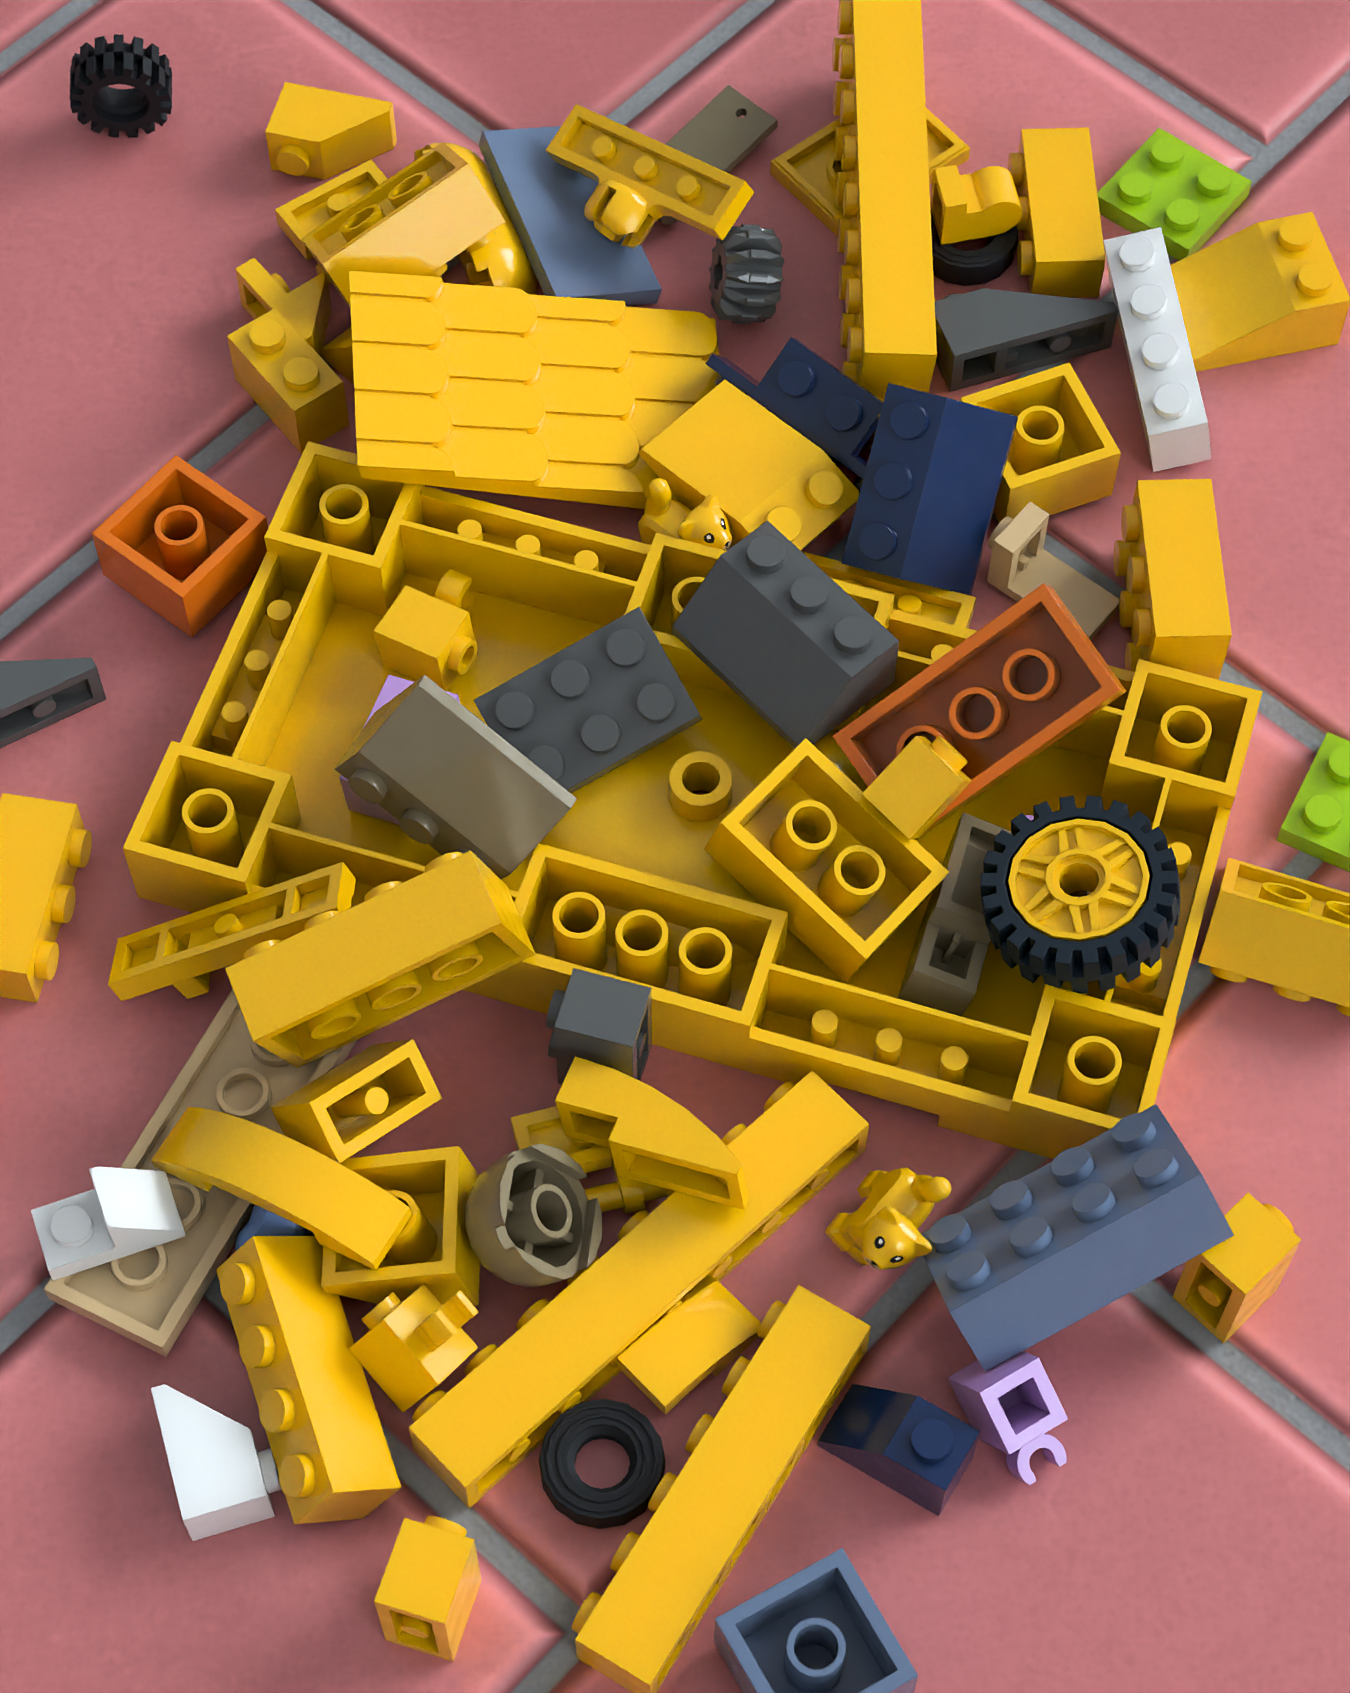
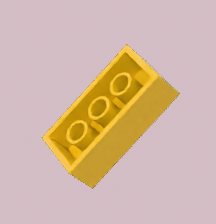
[225,850,536,1068]

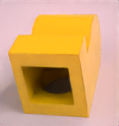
[930,165,1023,245]

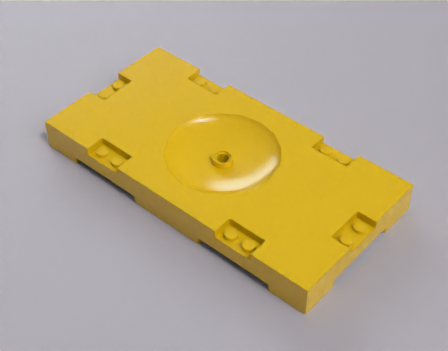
[123,441,1263,1159]

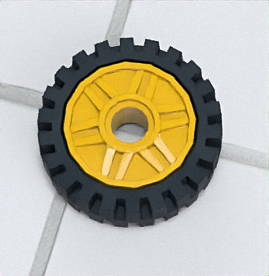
[980,795,1180,993]

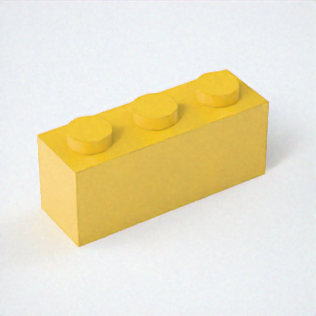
[1008,127,1106,298]
[0,793,92,1003]

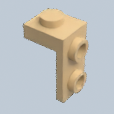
[987,502,1120,640]

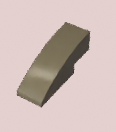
[898,812,1011,1016]

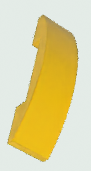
[151,1106,413,1270]

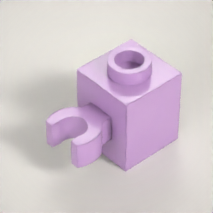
[948,1351,1068,1485]

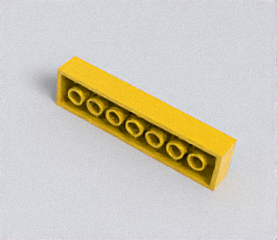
[832,0,937,399]

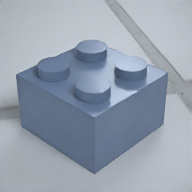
[714,1548,918,1693]

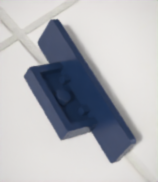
[705,337,883,490]

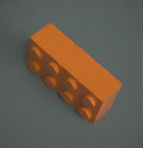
[833,583,1127,840]

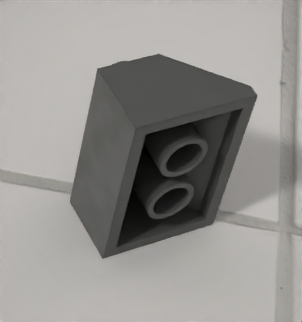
[672,520,899,749]

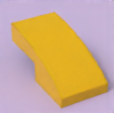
[617,1280,761,1415]

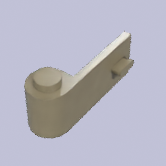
[658,85,778,225]

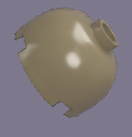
[465,1144,602,1288]

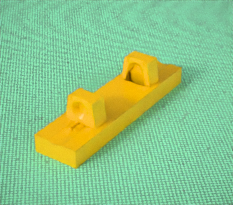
[108,862,356,1001]

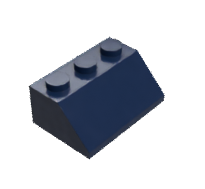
[841,383,1018,595]

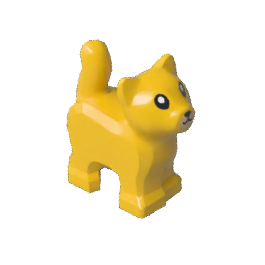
[638,478,732,551]
[825,1167,951,1270]

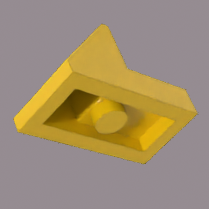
[235,258,331,357]

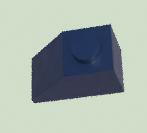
[817,1384,980,1516]

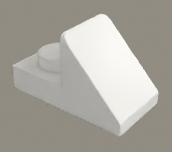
[31,1166,186,1281]

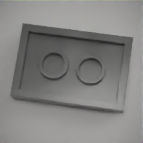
[474,607,703,793]

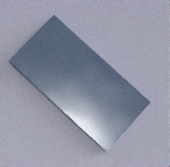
[478,126,662,306]

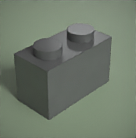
[546,968,652,1084]

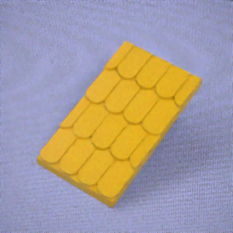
[349,271,719,509]

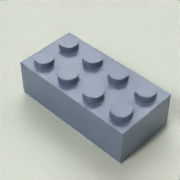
[921,1104,1234,1371]

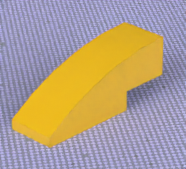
[555,1056,749,1210]

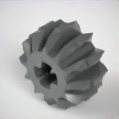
[709,224,784,325]

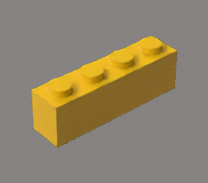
[216,1236,401,1524]

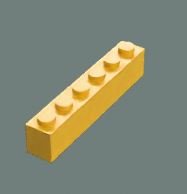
[571,1285,871,1693]

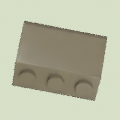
[335,675,577,879]

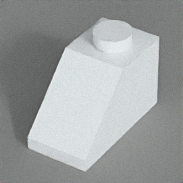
[151,1384,282,1541]

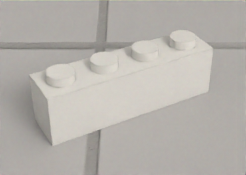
[1103,227,1212,472]

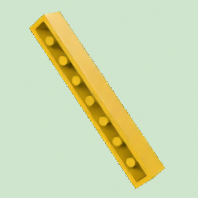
[408,1070,869,1509]

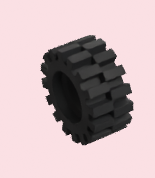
[70,34,172,138]

